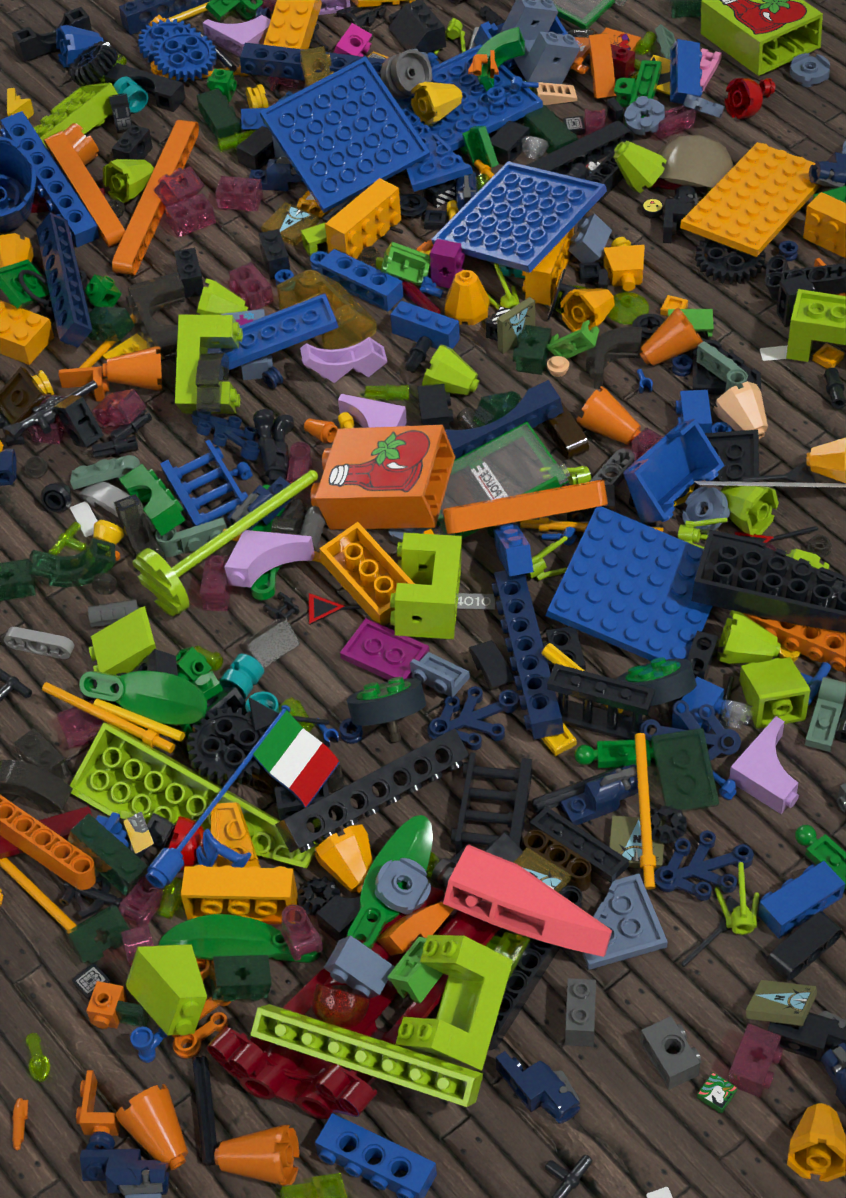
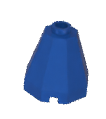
[56,25,104,68]

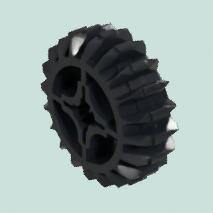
[68,41,118,87]

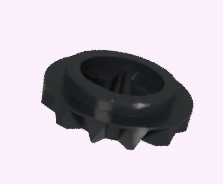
[400,194,428,219]
[632,314,665,341]
[650,804,687,843]
[297,876,340,916]

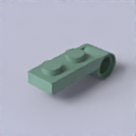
[655,24,676,60]
[697,341,748,392]
[70,455,140,490]
[155,517,227,557]
[805,677,846,752]

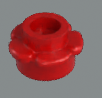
[759,78,775,98]

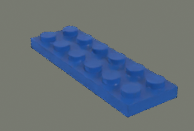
[207,293,339,376]

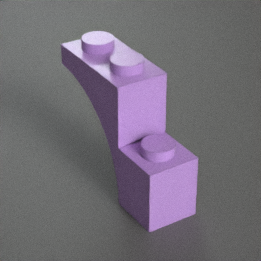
[300,337,387,383]

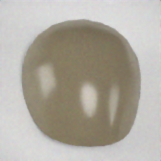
[658,135,734,188]

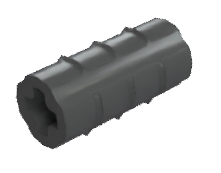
[300,506,325,552]
[88,599,138,628]

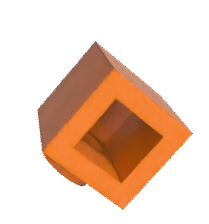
[86,981,128,1029]

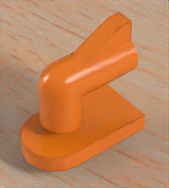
[468,50,499,78]

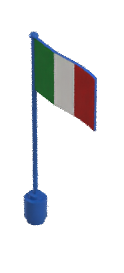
[146,705,339,889]

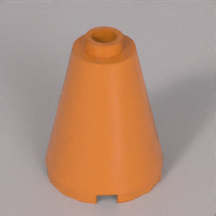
[640,307,703,366]
[103,346,162,391]
[576,386,642,445]
[115,1084,188,1170]
[214,1125,299,1186]

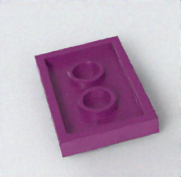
[340,618,430,680]

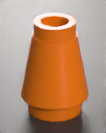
[304,418,338,443]

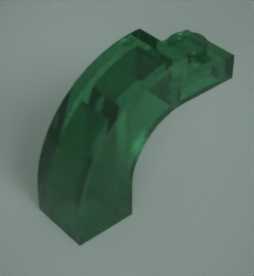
[29,538,116,587]

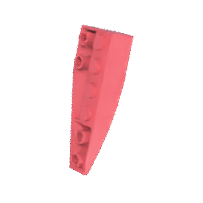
[443,845,612,957]

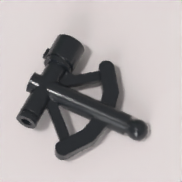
[59,871,125,919]

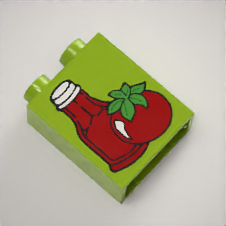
[701,0,823,76]

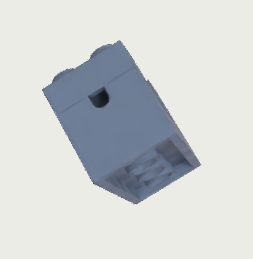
[500,0,580,84]

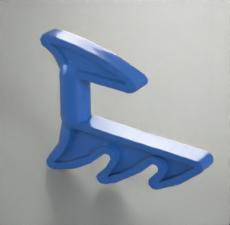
[196,829,251,868]

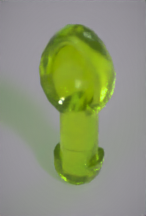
[26,1033,50,1082]

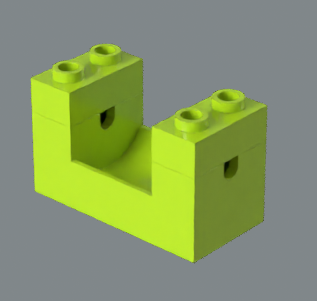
[786,289,846,362]
[175,315,243,414]
[390,533,462,639]
[395,935,513,1071]

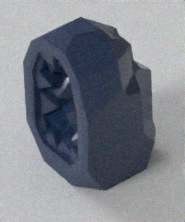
[0,449,17,486]

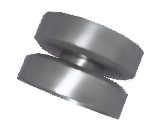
[381,49,432,99]

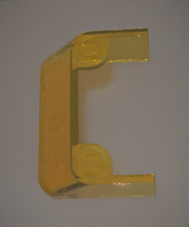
[277,270,377,350]

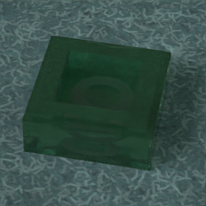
[115,1001,149,1027]

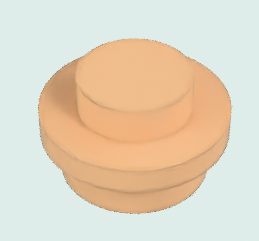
[547,356,569,377]

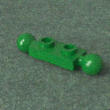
[574,740,673,768]
[795,825,846,890]

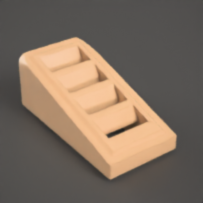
[535,82,577,106]

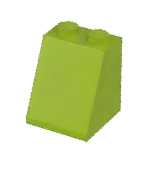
[88,606,156,675]
[739,657,810,729]
[126,944,207,1035]

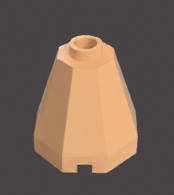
[713,381,768,440]

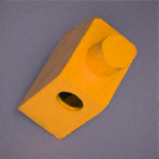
[603,245,645,291]

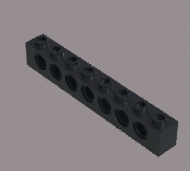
[275,728,470,853]

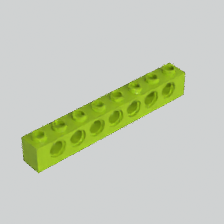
[250,1004,483,1107]

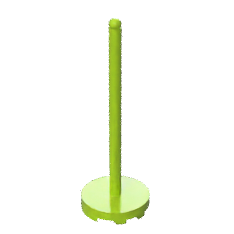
[132,470,318,617]

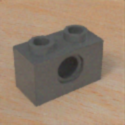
[565,978,596,1047]
[640,1016,702,1090]

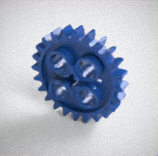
[138,18,198,62]
[153,29,217,82]

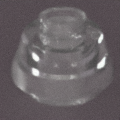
[521,136,549,160]
[721,700,755,729]

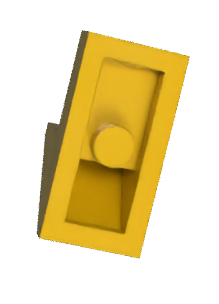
[7,88,34,119]

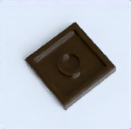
[0,367,47,425]

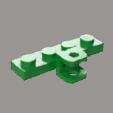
[205,0,263,21]
[614,60,662,126]

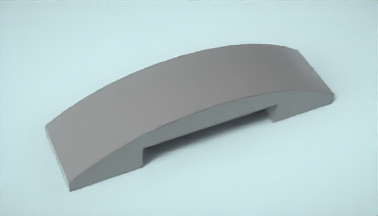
[78,481,156,540]

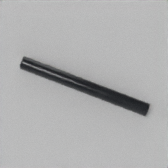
[201,34,237,72]

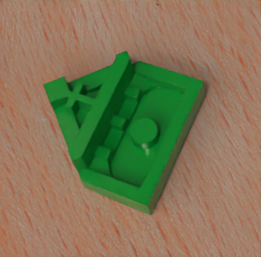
[460,126,499,168]

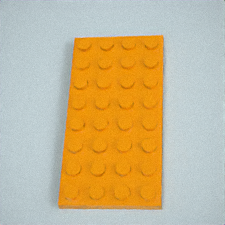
[680,142,822,257]

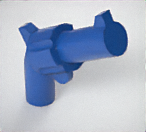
[420,274,444,298]

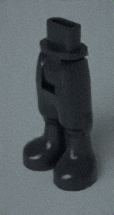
[253,409,294,484]

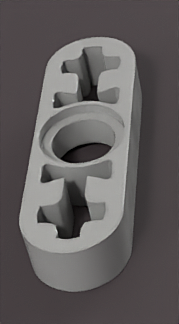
[4,627,74,659]

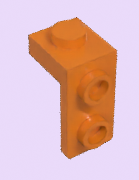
[58,366,109,402]
[76,1070,120,1136]

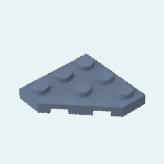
[582,874,668,970]

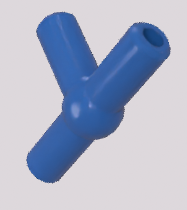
[800,662,831,705]

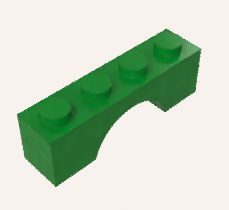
[119,464,185,536]

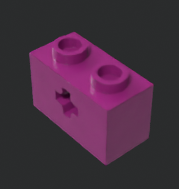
[430,239,465,288]

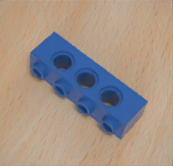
[318,249,403,312]
[315,1113,437,1198]

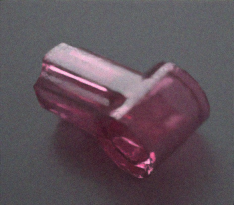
[286,442,312,484]

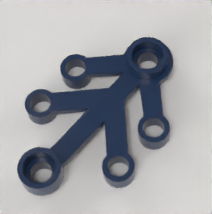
[191,408,260,460]
[427,686,519,750]
[639,700,741,771]
[654,830,754,901]

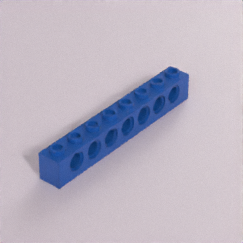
[0,111,99,247]

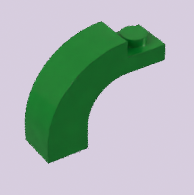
[477,27,525,92]

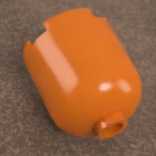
[63,123,99,166]

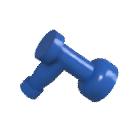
[130,1027,168,1063]

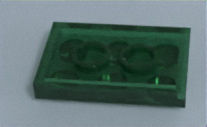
[651,728,719,812]

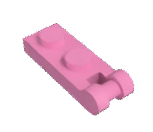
[700,48,722,92]

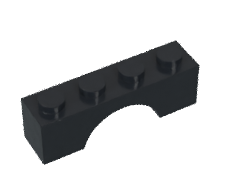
[12,7,92,62]
[104,63,186,112]
[316,859,375,943]

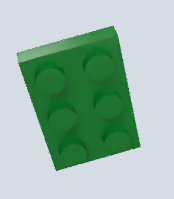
[0,259,50,309]

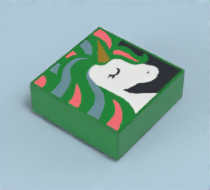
[697,1072,737,1114]

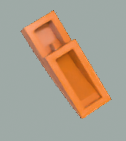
[589,33,616,98]
[377,902,454,956]

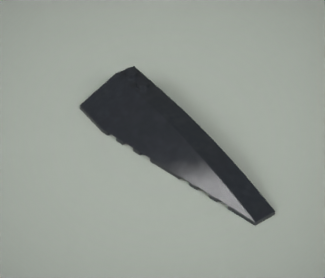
[691,529,846,632]

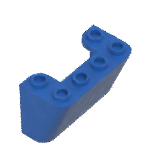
[623,419,725,525]

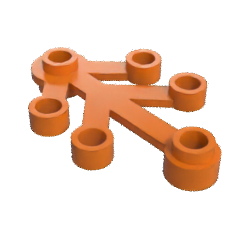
[157,958,232,1058]

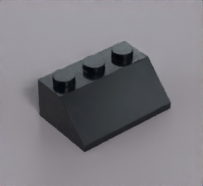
[389,0,446,53]

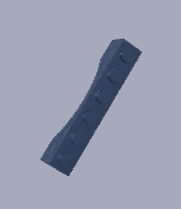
[445,380,564,460]

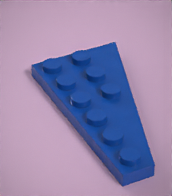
[402,107,473,192]

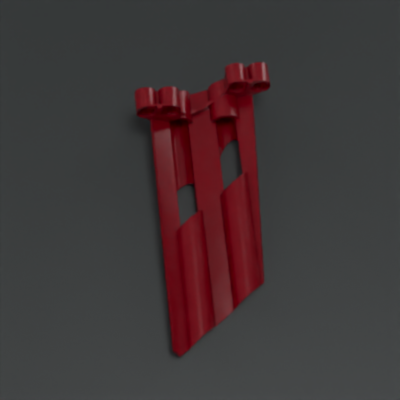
[207,887,501,1119]

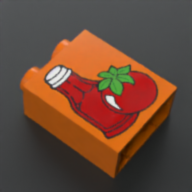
[311,425,455,530]

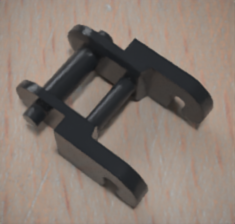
[263,592,300,624]

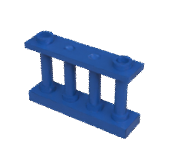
[160,439,248,527]

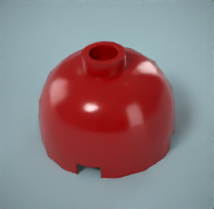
[725,78,763,119]
[169,816,205,870]

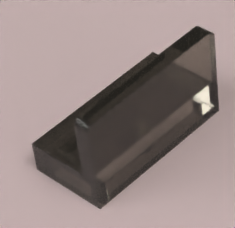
[239,619,300,668]

